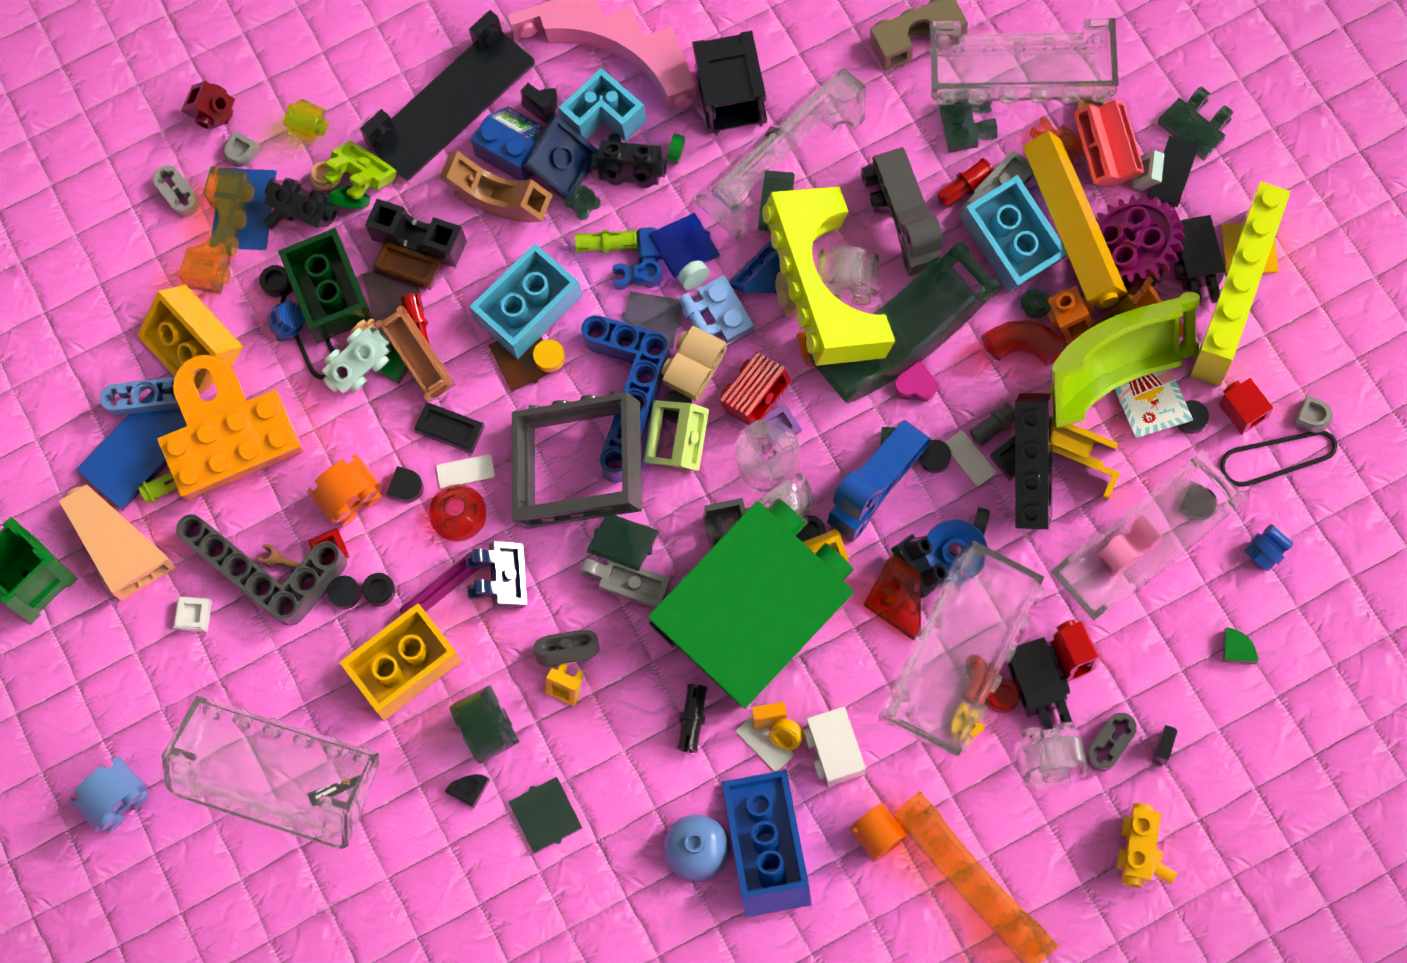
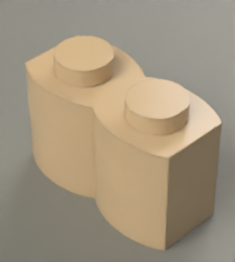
[661,326,727,402]

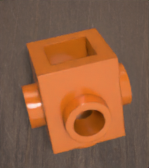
[1047,286,1095,343]

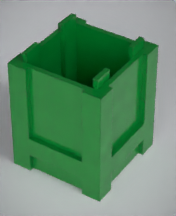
[0,517,78,624]

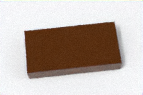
[373,241,442,290]

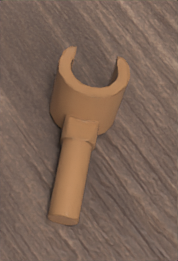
[257,544,300,569]

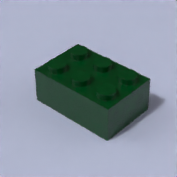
[278,228,374,343]

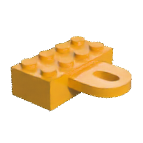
[157,355,304,501]

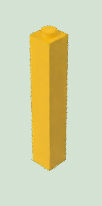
[1022,130,1128,309]

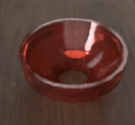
[429,484,487,542]

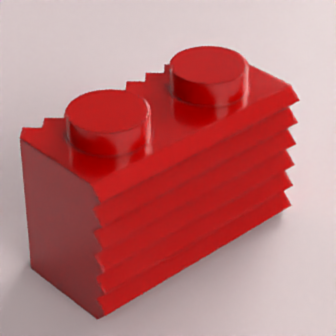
[719,352,792,429]

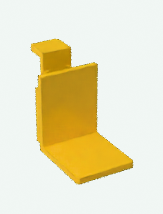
[1047,345,1120,499]

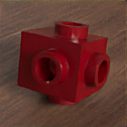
[181,81,235,129]

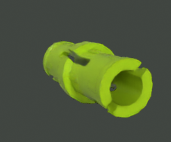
[575,229,637,254]

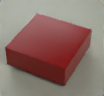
[308,528,350,565]

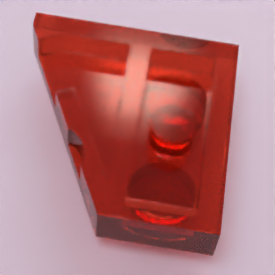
[863,554,921,641]

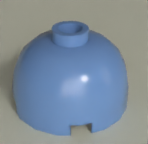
[663,814,730,883]

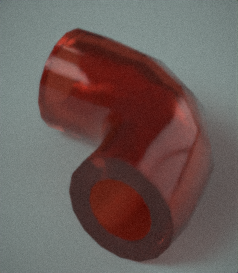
[981,320,1069,366]

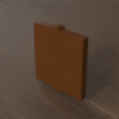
[1092,276,1154,327]
[489,337,551,391]

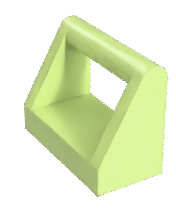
[643,400,709,471]

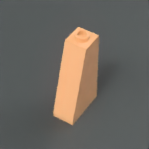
[59,484,176,601]

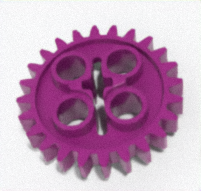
[1097,195,1185,287]

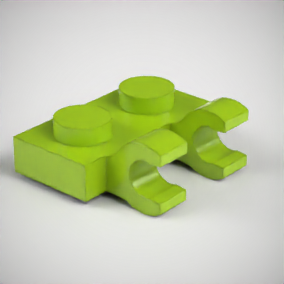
[322,140,397,200]

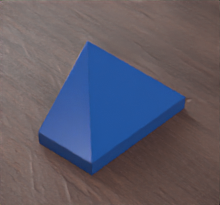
[729,241,781,293]

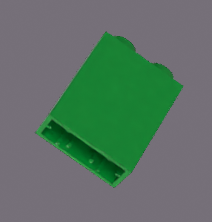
[647,498,855,709]

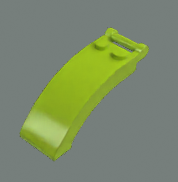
[1052,292,1200,428]

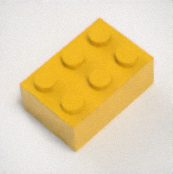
[339,603,462,721]

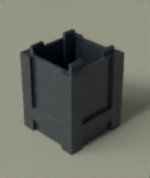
[692,31,767,136]

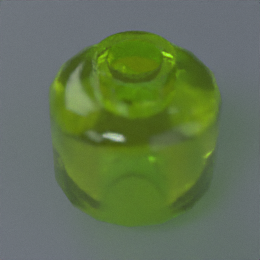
[283,99,330,143]

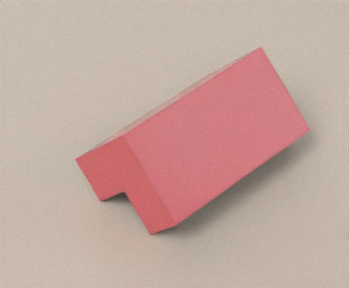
[1073,99,1145,188]

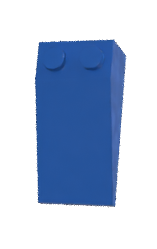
[722,770,812,917]

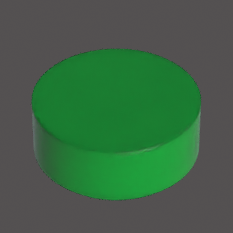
[666,133,686,165]

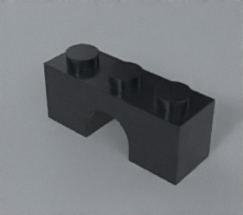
[365,199,467,268]

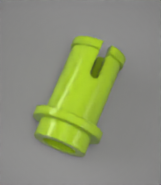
[138,471,178,504]

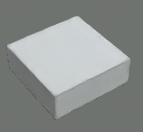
[173,597,212,632]

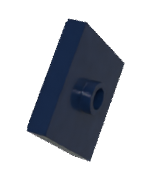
[521,115,598,201]

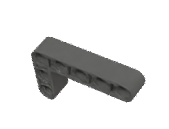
[176,514,347,625]

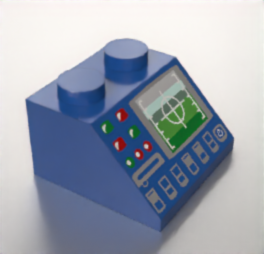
[470,106,544,180]

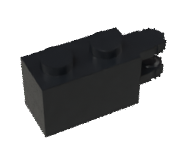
[1174,215,1226,306]
[1005,637,1073,736]

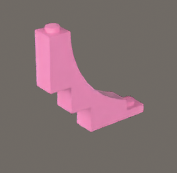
[508,0,698,110]

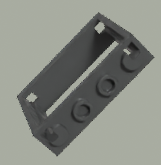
[512,390,642,529]

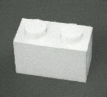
[803,706,866,787]

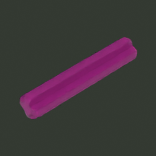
[400,552,480,614]

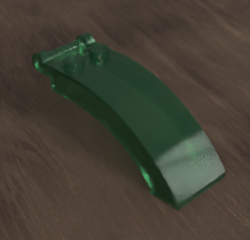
[808,242,1003,403]

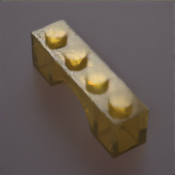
[178,166,254,294]

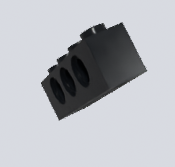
[1015,393,1053,530]

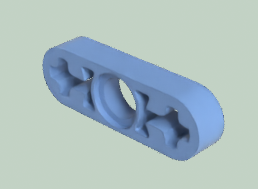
[100,377,180,416]

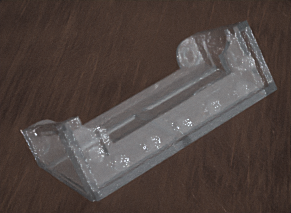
[694,67,866,240]

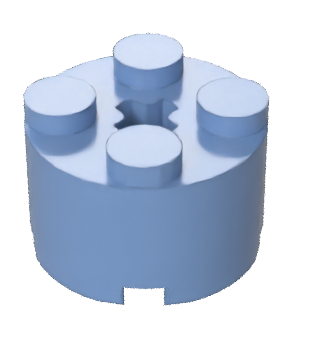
[69,756,150,832]

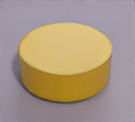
[533,339,565,372]
[769,719,804,750]

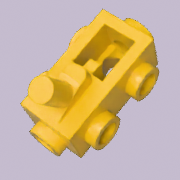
[1116,803,1178,888]

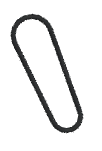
[1220,431,1337,487]

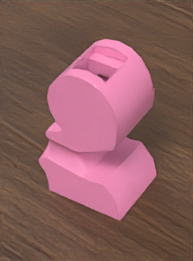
[1097,514,1162,576]

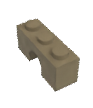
[870,0,968,71]

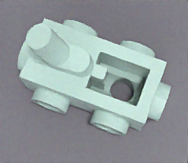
[322,327,393,393]

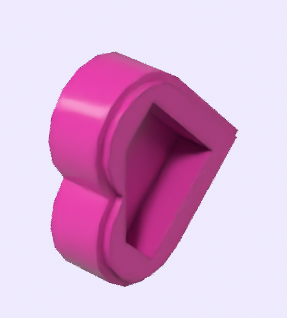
[895,361,937,401]

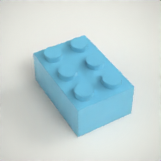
[959,175,1068,293]
[469,243,583,360]

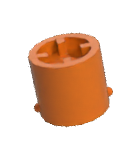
[849,803,908,862]

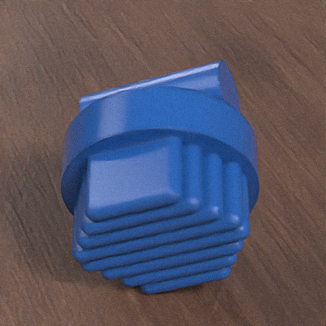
[268,300,305,341]
[1244,524,1293,571]

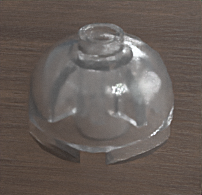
[760,472,815,525]

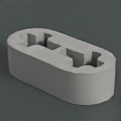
[153,165,199,217]

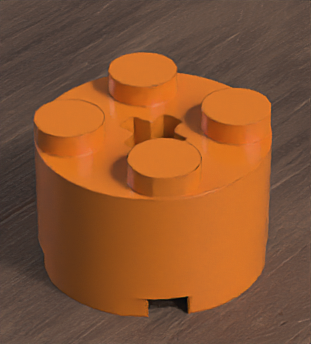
[307,454,382,527]

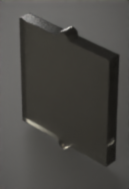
[362,271,424,323]

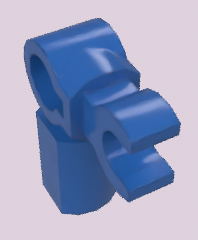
[612,227,662,290]

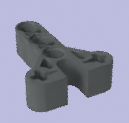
[872,147,943,276]

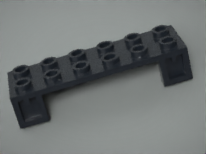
[360,10,535,181]

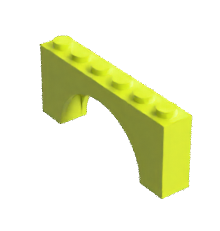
[1190,181,1291,386]
[762,187,895,366]

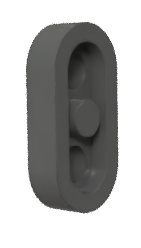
[533,630,600,666]

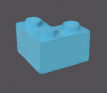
[558,68,647,141]

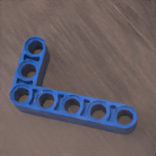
[581,315,670,483]

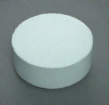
[678,261,710,290]

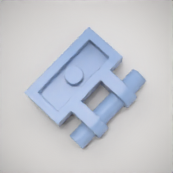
[678,275,754,344]

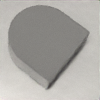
[224,131,261,167]
[1294,395,1333,433]

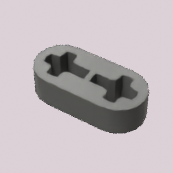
[1087,713,1137,772]

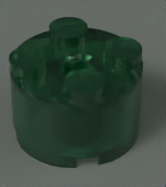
[449,684,520,764]

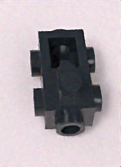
[591,133,667,188]
[264,177,338,229]

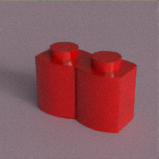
[1050,619,1101,681]

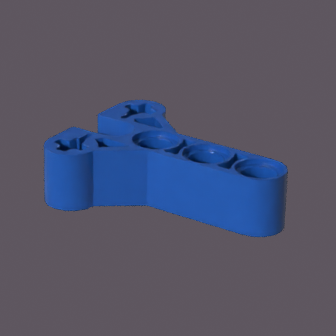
[827,420,931,541]

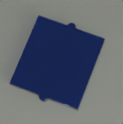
[649,213,720,278]

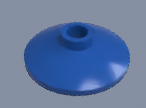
[926,520,988,583]

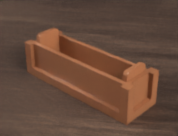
[375,305,456,402]

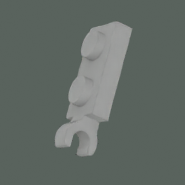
[581,557,671,609]

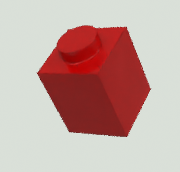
[1219,378,1273,434]

